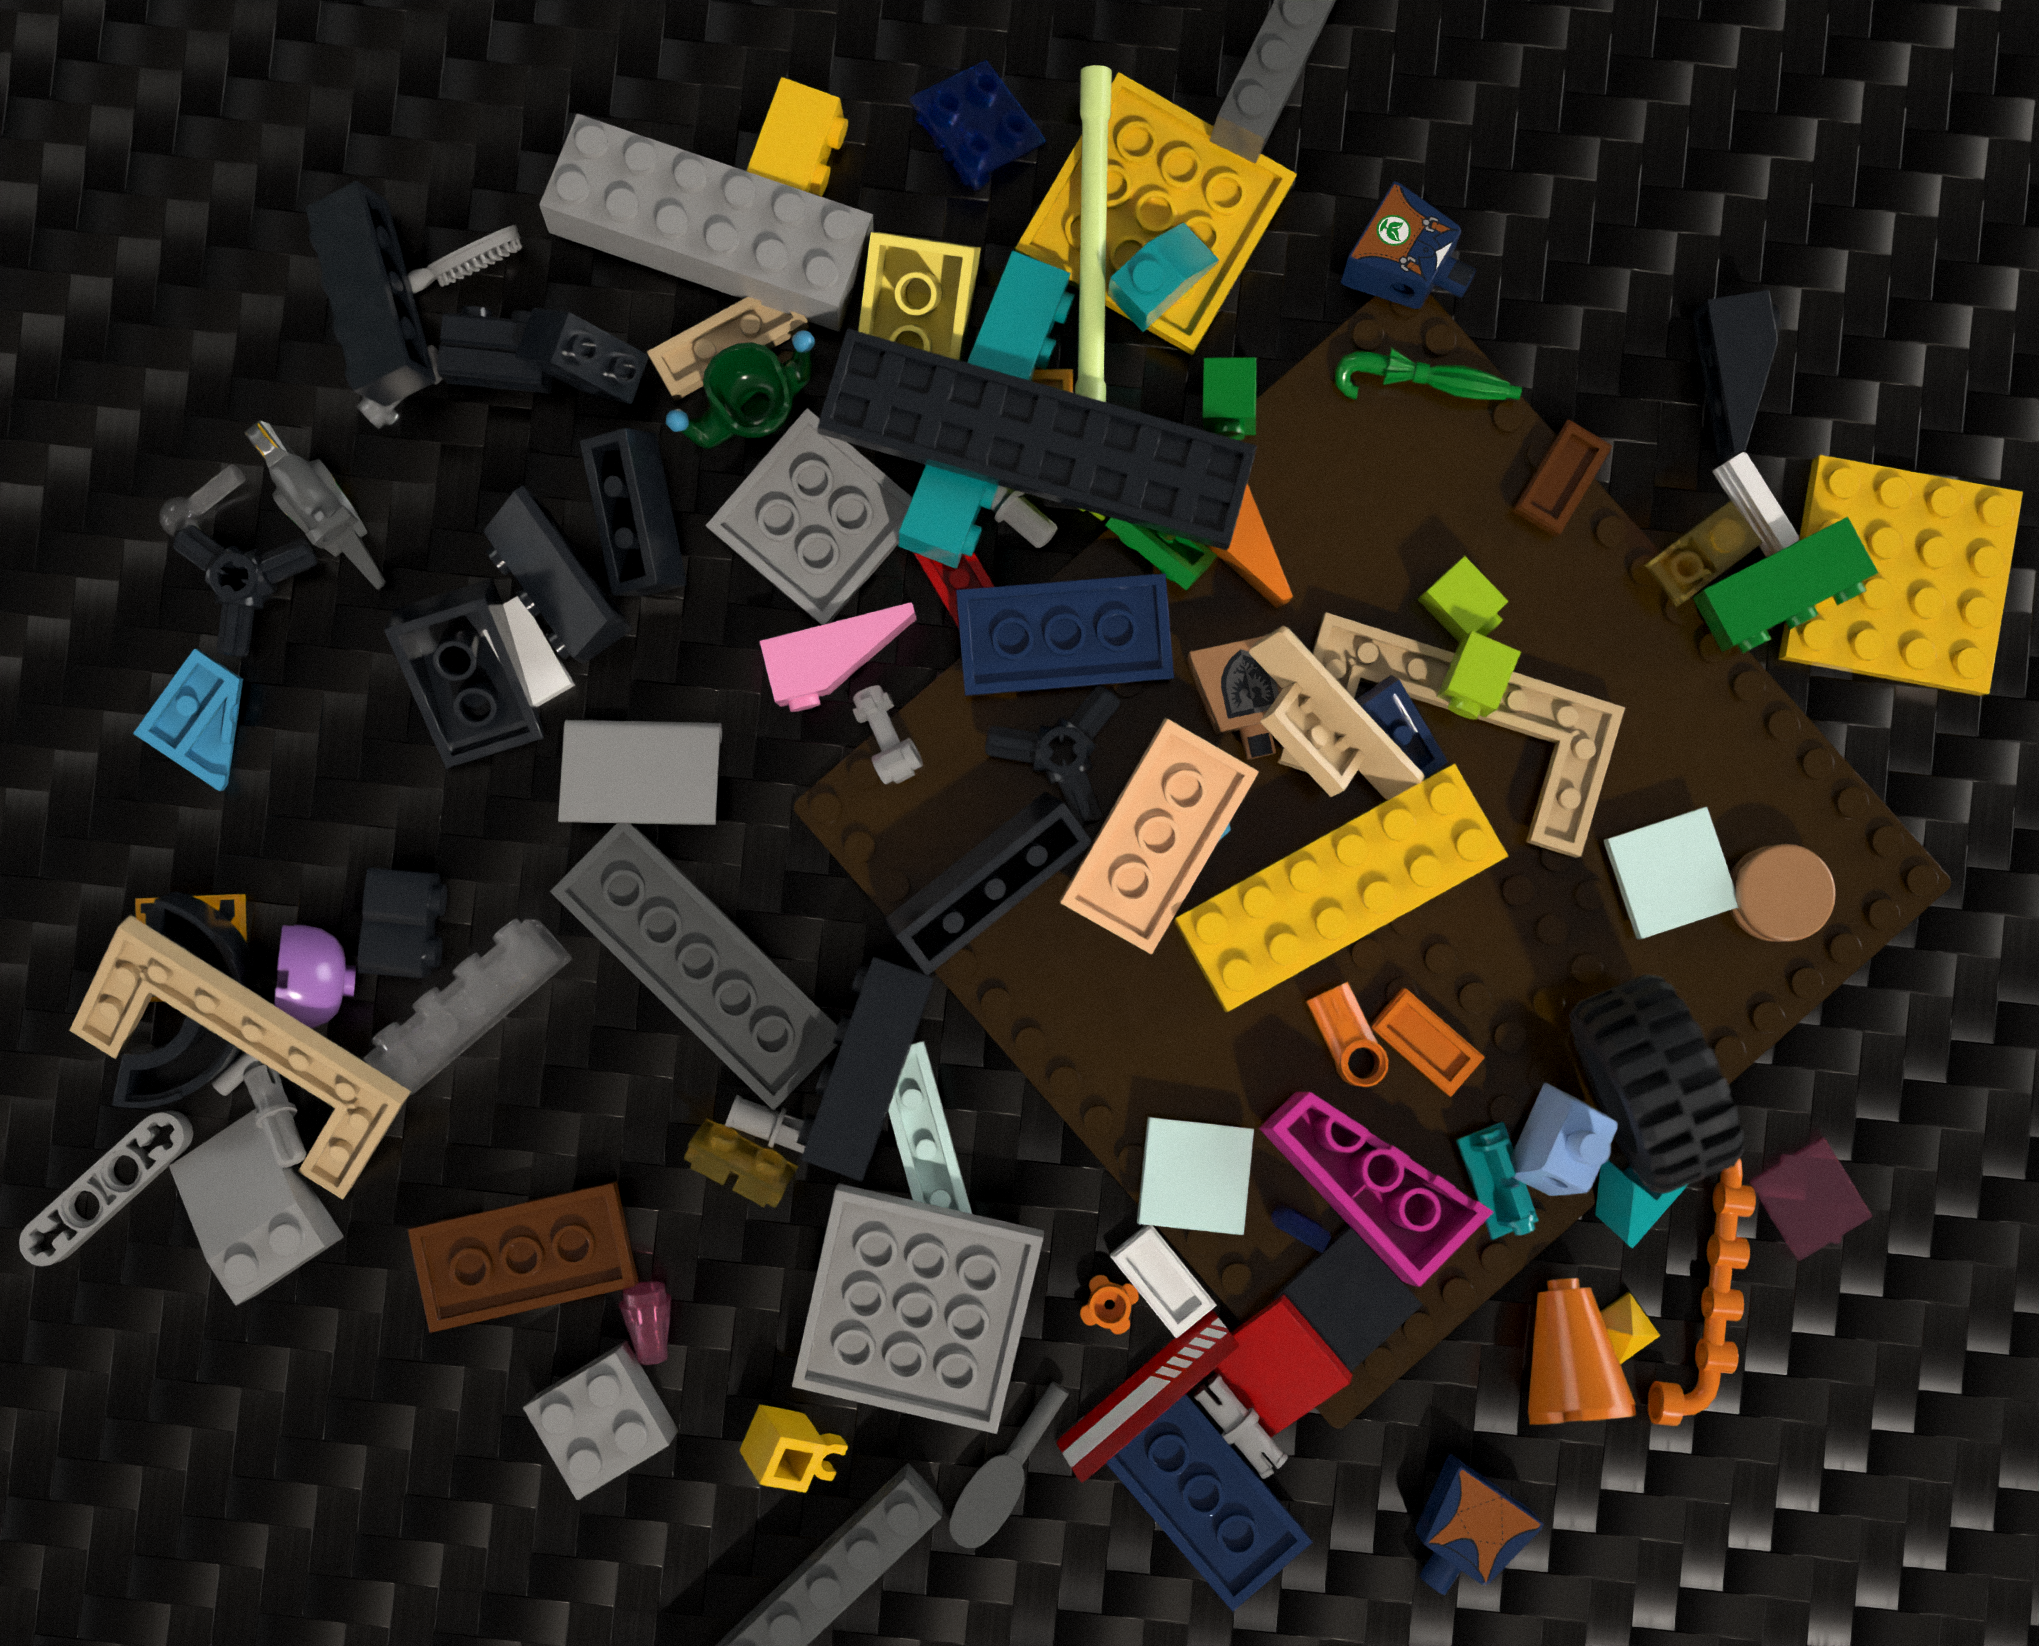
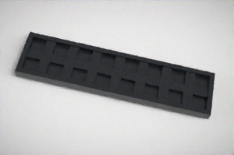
[817,328,1257,551]

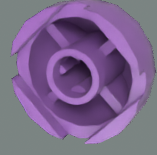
[274,924,356,1029]

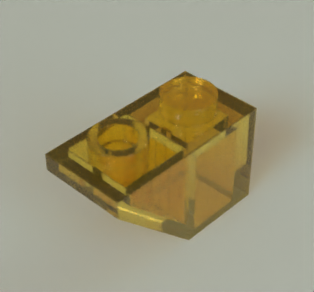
[1645,501,1763,607]

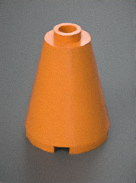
[1528,1278,1636,1425]

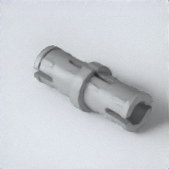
[1193,1374,1288,1479]

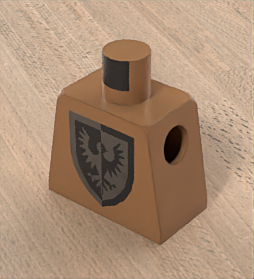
[1186,635,1282,760]

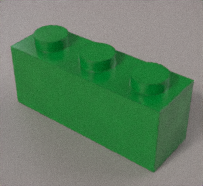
[1693,517,1878,654]

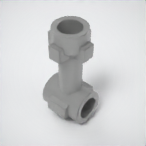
[853,685,923,784]

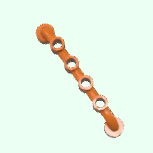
[1648,1159,1756,1426]

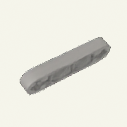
[19,1110,193,1266]

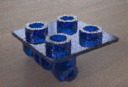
[909,60,1047,190]

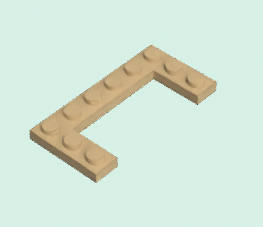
[1277,612,1625,858]
[69,915,411,1199]

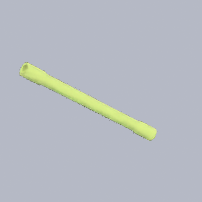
[1075,65,1112,402]

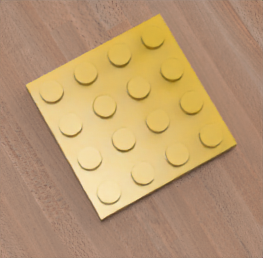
[1015,72,1297,355]
[1779,455,2023,696]

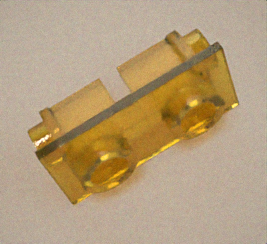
[684,1118,798,1208]

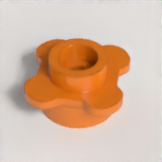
[1080,1274,1139,1334]

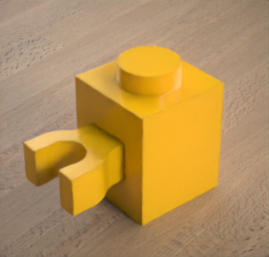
[739,1404,848,1493]

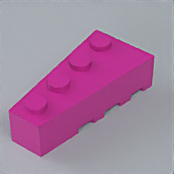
[1259,1092,1494,1287]

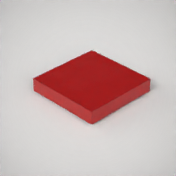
[1213,1294,1353,1437]

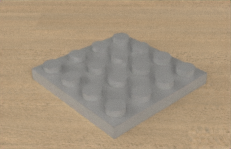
[792,1183,1044,1434]

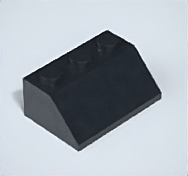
[483,485,633,664]

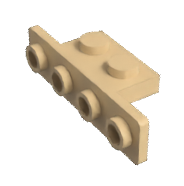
[1249,626,1424,800]

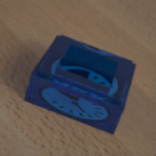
[1270,1203,1331,1253]

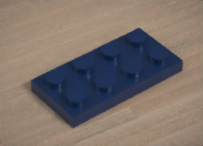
[956,574,1174,696]
[1106,1393,1312,1612]

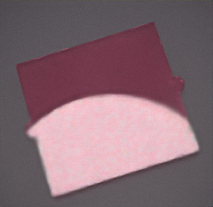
[1749,1137,1873,1261]

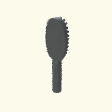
[949,1381,1069,1548]

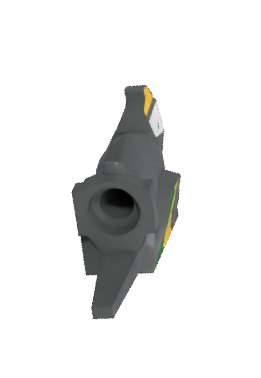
[244,420,387,590]

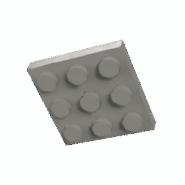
[706,408,912,625]

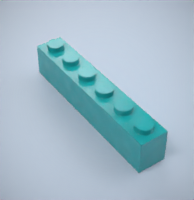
[898,251,1075,569]

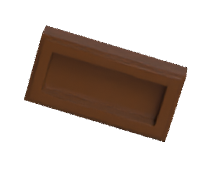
[1512,419,1613,537]

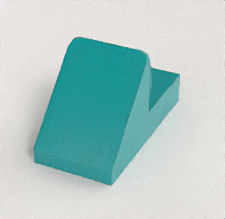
[1595,1159,1689,1248]

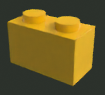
[746,77,848,197]

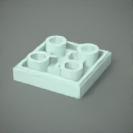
[1603,807,1738,939]
[1137,1117,1254,1235]

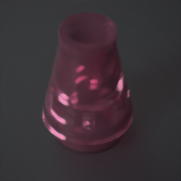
[619,1281,672,1365]

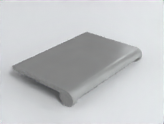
[558,720,722,825]

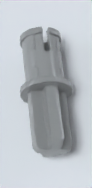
[991,486,1057,548]
[243,1064,306,1168]
[725,1095,805,1153]

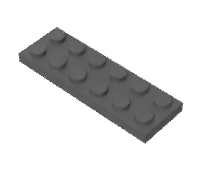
[550,823,838,1111]

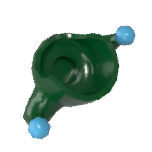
[666,330,815,449]

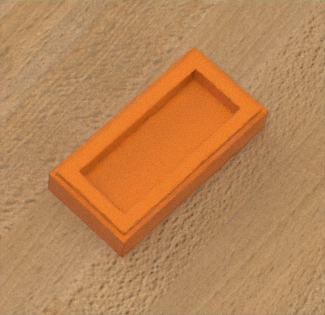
[1370,987,1485,1097]

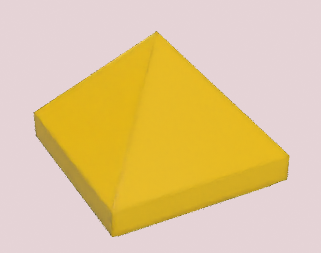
[1600,1292,1660,1364]

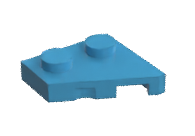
[133,648,243,791]

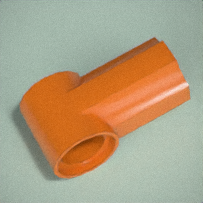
[1306,982,1389,1087]

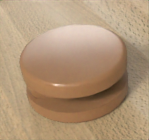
[1730,844,1836,942]

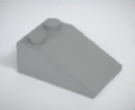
[169,1109,344,1306]

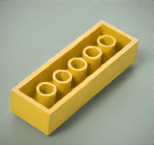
[1174,764,1508,1012]

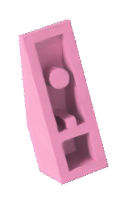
[760,602,917,712]

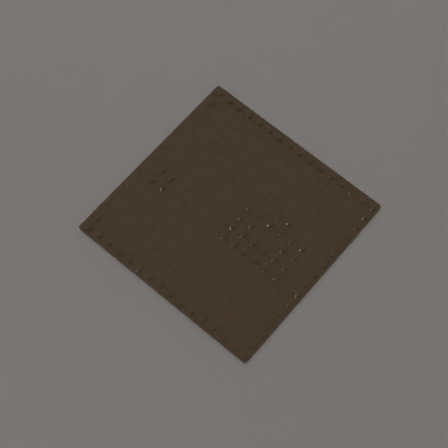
[794,294,1951,1429]

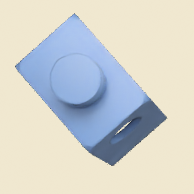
[1510,1083,1617,1196]

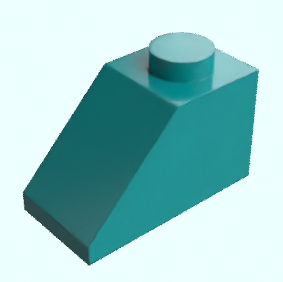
[1108,222,1219,332]

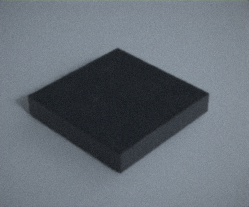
[1272,1225,1423,1372]

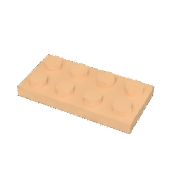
[1059,717,1259,954]

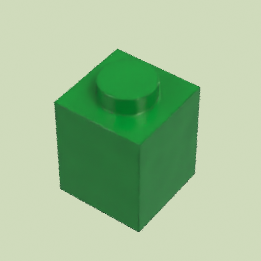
[1203,357,1257,440]

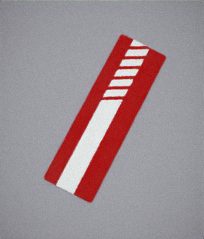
[1056,1310,1239,1482]

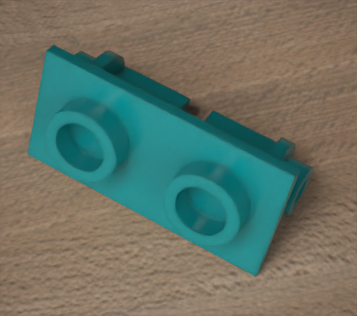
[1456,1122,1539,1239]

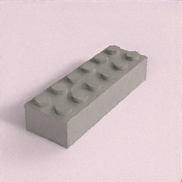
[539,114,873,332]

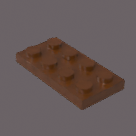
[408,1181,639,1333]

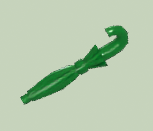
[1335,347,1522,400]

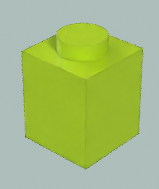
[1418,556,1509,643]
[1437,631,1521,720]

